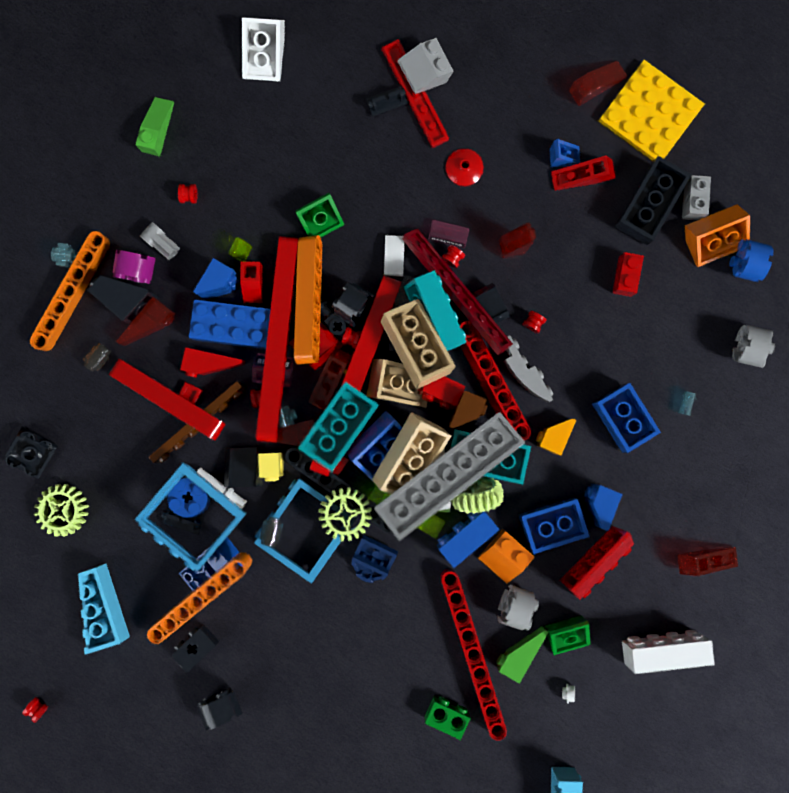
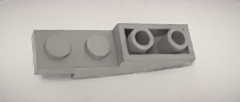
[503,336,553,403]

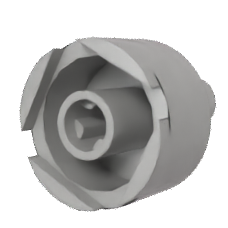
[733,325,775,368]
[497,585,539,630]

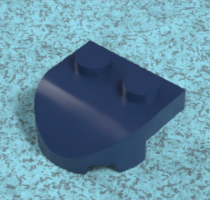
[352,535,398,583]

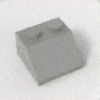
[398,38,453,94]

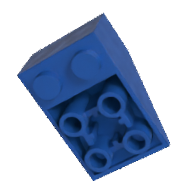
[179,537,243,600]

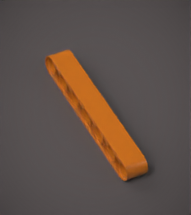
[30,231,110,351]
[294,235,322,364]
[147,552,252,644]

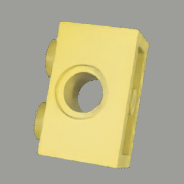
[258,452,284,481]

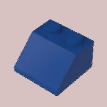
[193,258,240,300]
[584,483,622,531]

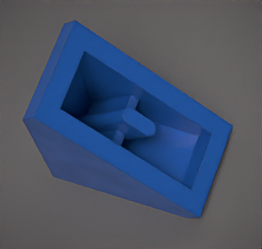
[550,139,580,167]

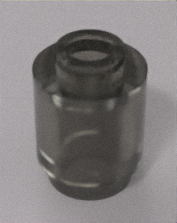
[82,343,111,372]
[260,517,283,547]

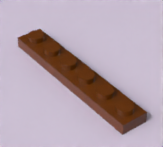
[148,381,245,463]

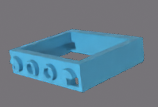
[135,463,247,571]
[255,478,357,583]

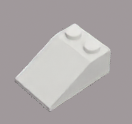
[242,17,285,81]

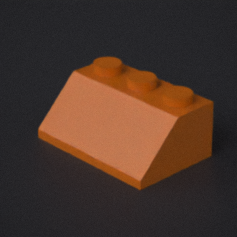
[685,204,750,267]

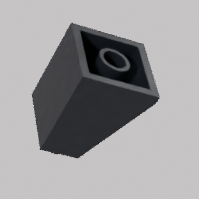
[88,276,159,326]

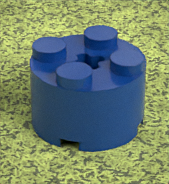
[729,239,773,282]
[167,478,210,518]

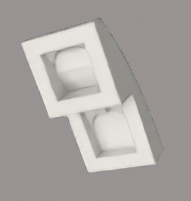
[384,235,404,277]

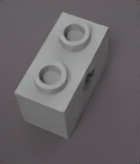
[682,175,711,220]

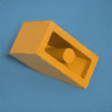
[536,419,576,456]

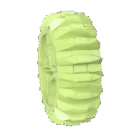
[451,477,503,514]
[34,484,89,536]
[319,487,372,541]

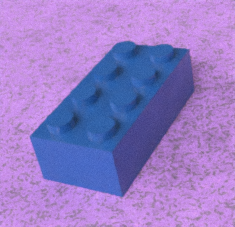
[189,300,271,349]

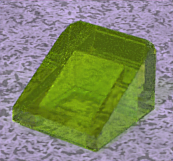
[229,237,252,262]

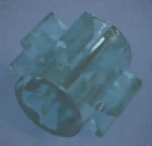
[51,243,75,267]
[280,406,297,428]

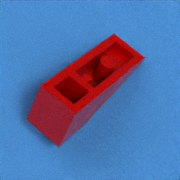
[551,155,615,191]
[180,347,245,378]

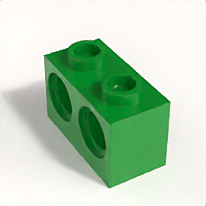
[424,696,471,740]

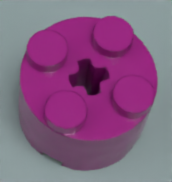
[112,250,156,284]

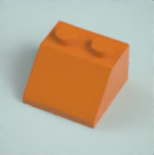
[478,529,535,583]

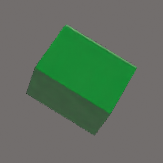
[295,193,345,238]
[545,615,590,655]

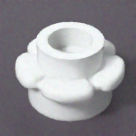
[562,684,575,704]

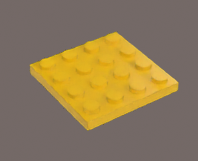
[599,60,705,161]

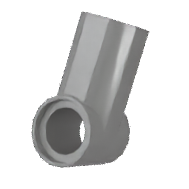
[140,222,180,260]

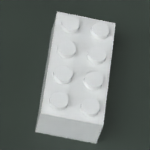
[622,630,714,674]

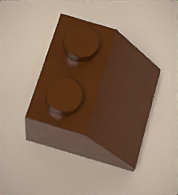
[447,391,488,429]

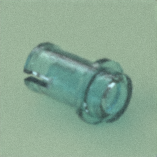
[678,391,697,416]

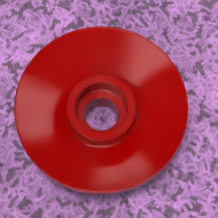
[446,149,483,186]

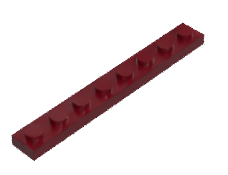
[402,228,513,355]

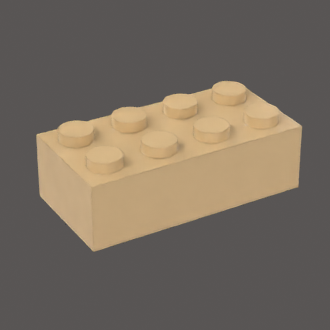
[381,299,455,389]
[372,412,451,495]

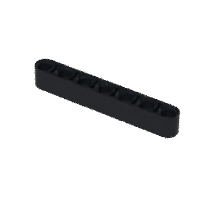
[285,448,392,533]

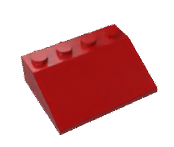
[560,526,634,600]

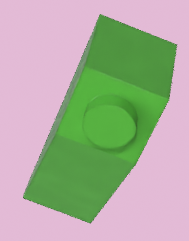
[136,97,174,156]
[496,626,548,684]

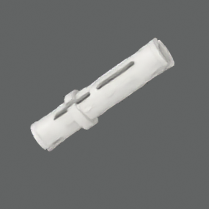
[197,468,247,509]

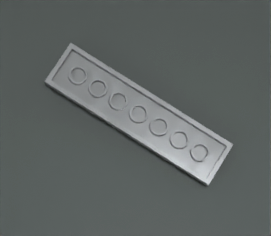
[374,412,525,541]

